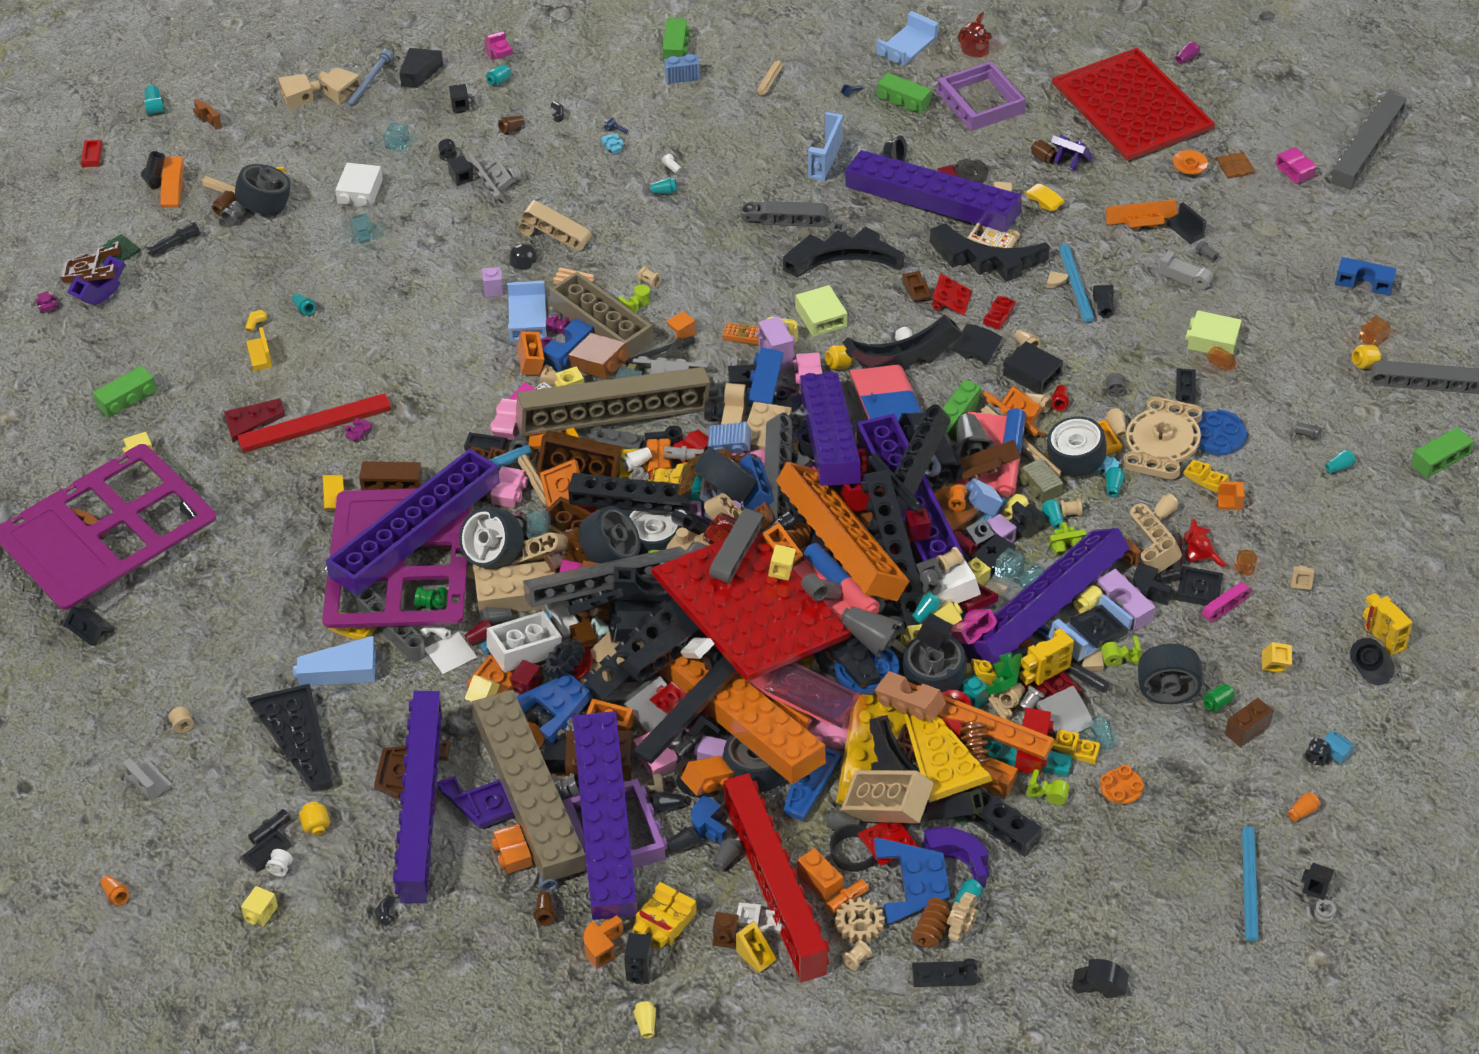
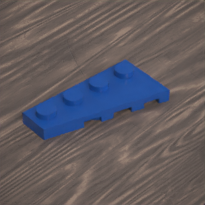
[784,747,842,822]

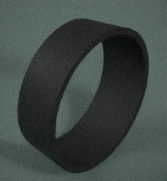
[829,824,875,872]

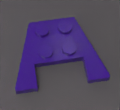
[437,776,515,829]

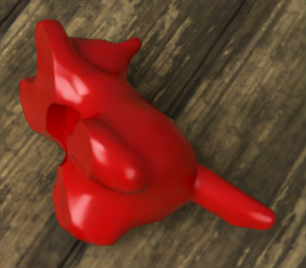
[1184,519,1226,567]

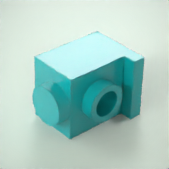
[961,674,988,708]

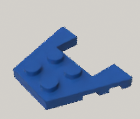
[517,673,593,743]
[873,838,950,925]

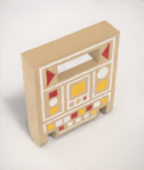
[967,223,1020,248]

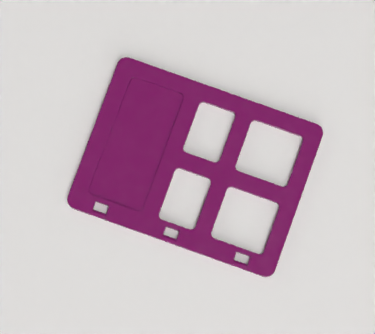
[0,444,216,610]
[322,488,471,628]

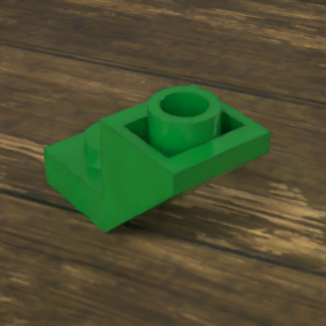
[985,652,1022,695]

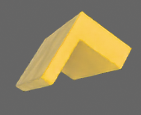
[246,327,272,371]

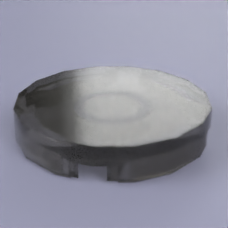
[955,158,988,183]

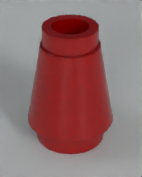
[1051,385,1069,411]

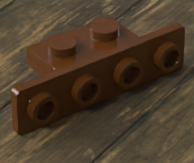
[949,440,1020,483]

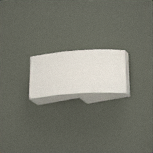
[737,903,782,933]

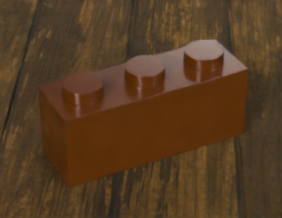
[359,461,423,490]

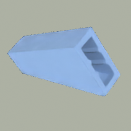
[293,637,376,686]

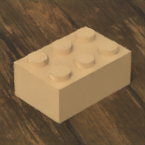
[743,402,792,453]

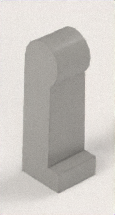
[1159,250,1213,289]

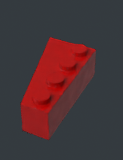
[834,449,868,513]

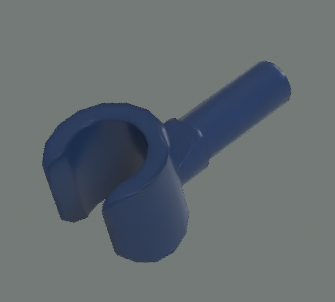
[840,84,863,97]
[604,118,628,134]

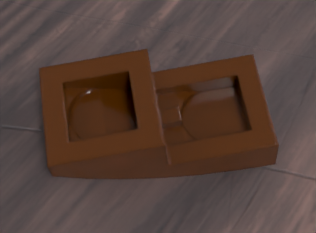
[901,271,932,302]

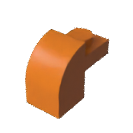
[583,915,623,970]

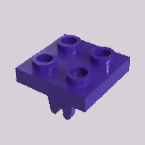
[1051,135,1093,171]

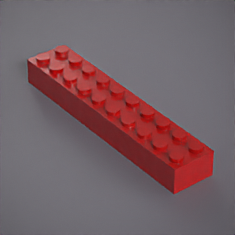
[724,773,830,983]

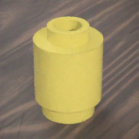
[1001,494,1029,521]
[1073,585,1103,613]

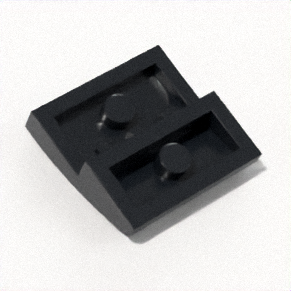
[951,324,1003,365]

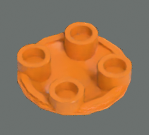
[1100,765,1144,804]

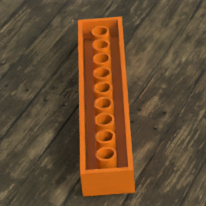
[776,461,909,601]
[658,655,826,785]

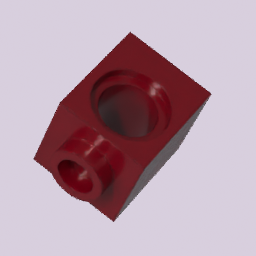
[905,507,931,542]
[509,659,544,695]

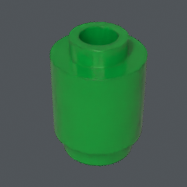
[1203,684,1235,712]

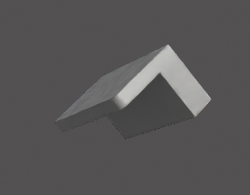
[123,758,172,801]

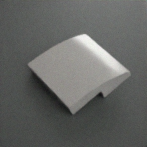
[624,676,667,734]
[1036,686,1094,739]

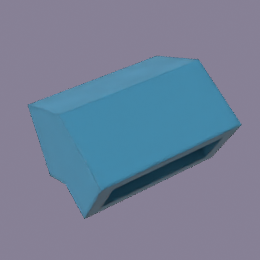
[1323,731,1356,764]

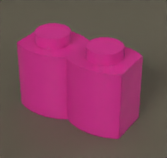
[1275,147,1317,184]
[950,609,997,644]

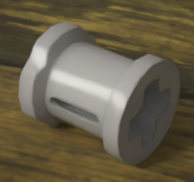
[1018,685,1045,709]

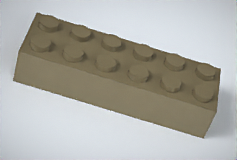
[549,272,653,357]

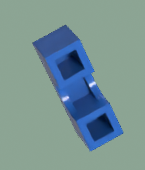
[1335,257,1397,296]
[543,318,594,372]

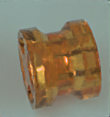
[1235,550,1257,575]

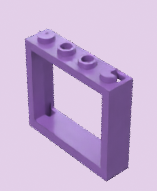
[937,61,1026,131]
[562,778,668,877]

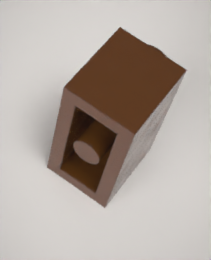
[1225,697,1274,748]

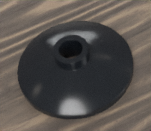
[772,386,801,413]

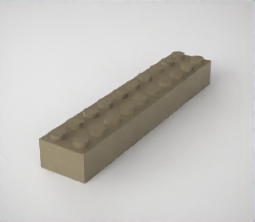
[515,367,711,436]
[472,690,586,882]

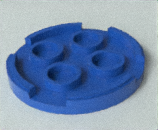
[1193,409,1247,456]
[835,647,899,694]

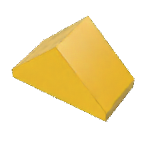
[736,921,777,973]

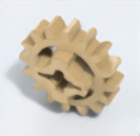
[947,892,979,942]
[835,897,885,944]

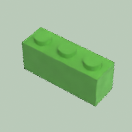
[663,18,690,63]
[877,73,932,114]
[93,366,157,418]
[1411,427,1474,478]

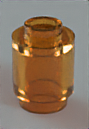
[1207,346,1236,372]

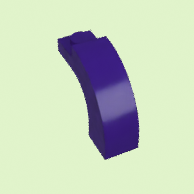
[67,255,126,304]
[923,827,989,888]

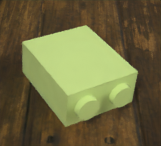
[795,285,847,337]
[1185,310,1242,358]

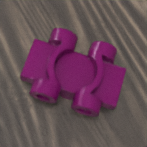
[35,291,58,313]
[546,314,570,334]
[345,418,372,442]

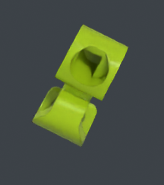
[618,284,650,314]
[1101,636,1142,667]
[1026,769,1070,805]

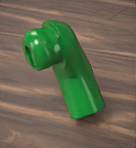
[432,587,448,609]

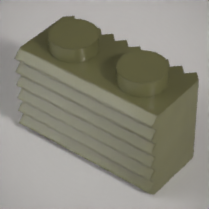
[1019,458,1063,503]

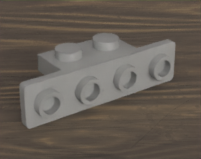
[469,153,514,204]
[633,356,709,374]

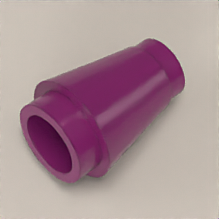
[1175,41,1200,64]

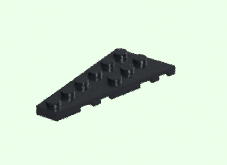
[247,683,333,792]

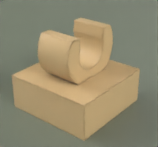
[1291,565,1314,590]

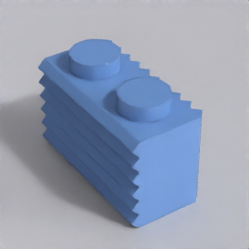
[664,54,700,84]
[708,422,752,455]
[965,478,1003,517]

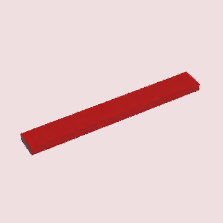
[237,393,391,453]

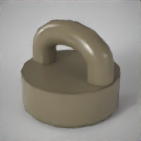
[643,773,664,793]

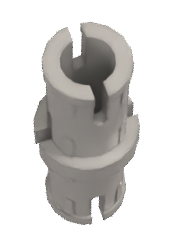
[663,446,704,462]

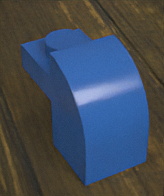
[691,796,728,845]

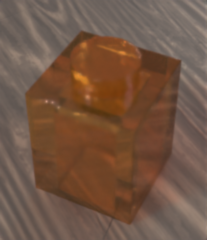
[1359,315,1391,347]

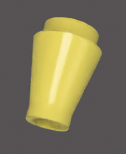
[633,1001,656,1039]

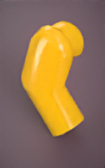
[245,310,267,332]

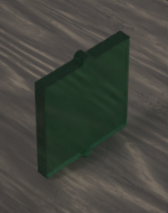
[97,234,141,262]

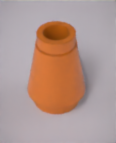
[1287,792,1321,822]
[100,875,129,906]

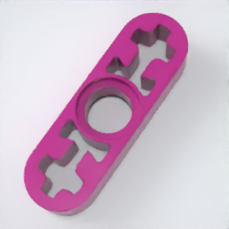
[1202,582,1251,623]

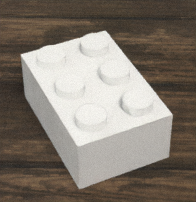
[487,611,562,672]

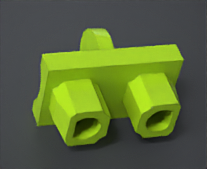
[1047,522,1086,557]

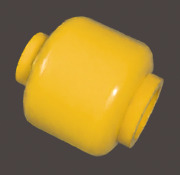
[1352,344,1381,369]
[825,345,854,370]
[299,802,331,836]

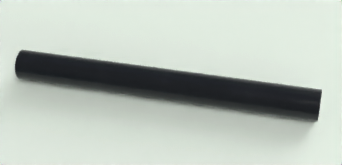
[625,336,696,366]

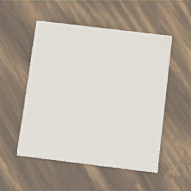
[425,632,477,674]

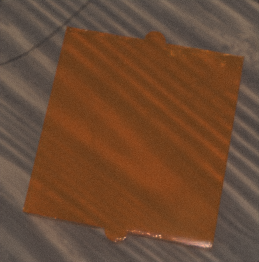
[1216,152,1255,179]

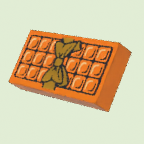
[722,322,759,345]

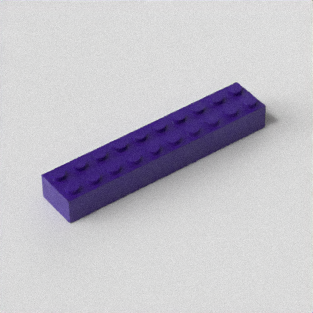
[845,150,1022,232]
[800,372,861,486]
[856,413,965,567]
[325,449,500,596]
[962,528,1129,664]
[393,691,442,903]
[573,711,637,920]

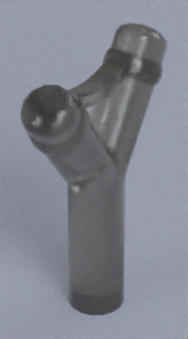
[650,337,690,361]

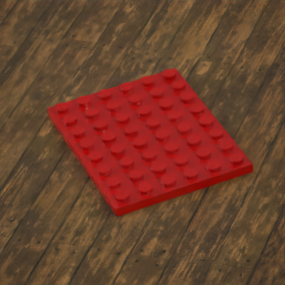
[1052,47,1215,161]
[651,533,851,682]

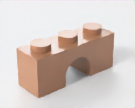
[875,671,946,722]

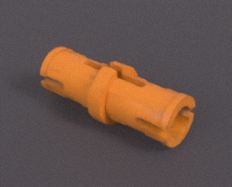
[825,879,869,915]

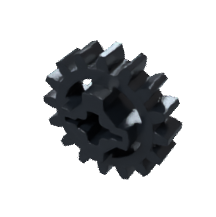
[543,638,586,679]

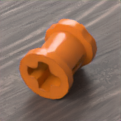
[948,484,967,511]

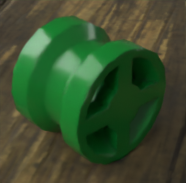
[414,587,436,609]

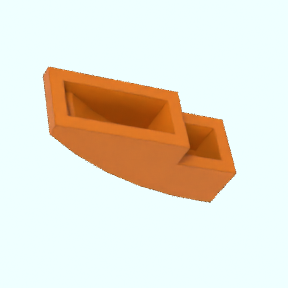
[160,156,185,207]

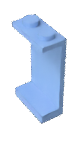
[876,11,939,67]
[808,112,843,181]
[507,281,547,342]
[1049,594,1133,661]

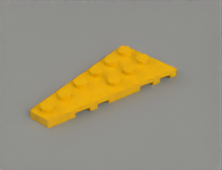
[836,693,906,805]
[904,713,993,802]

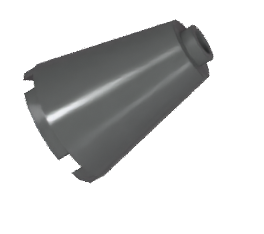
[956,413,994,459]
[840,606,902,659]

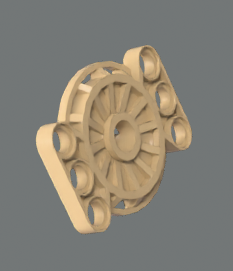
[1124,397,1202,479]

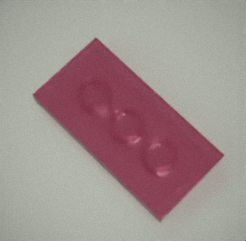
[765,662,860,728]

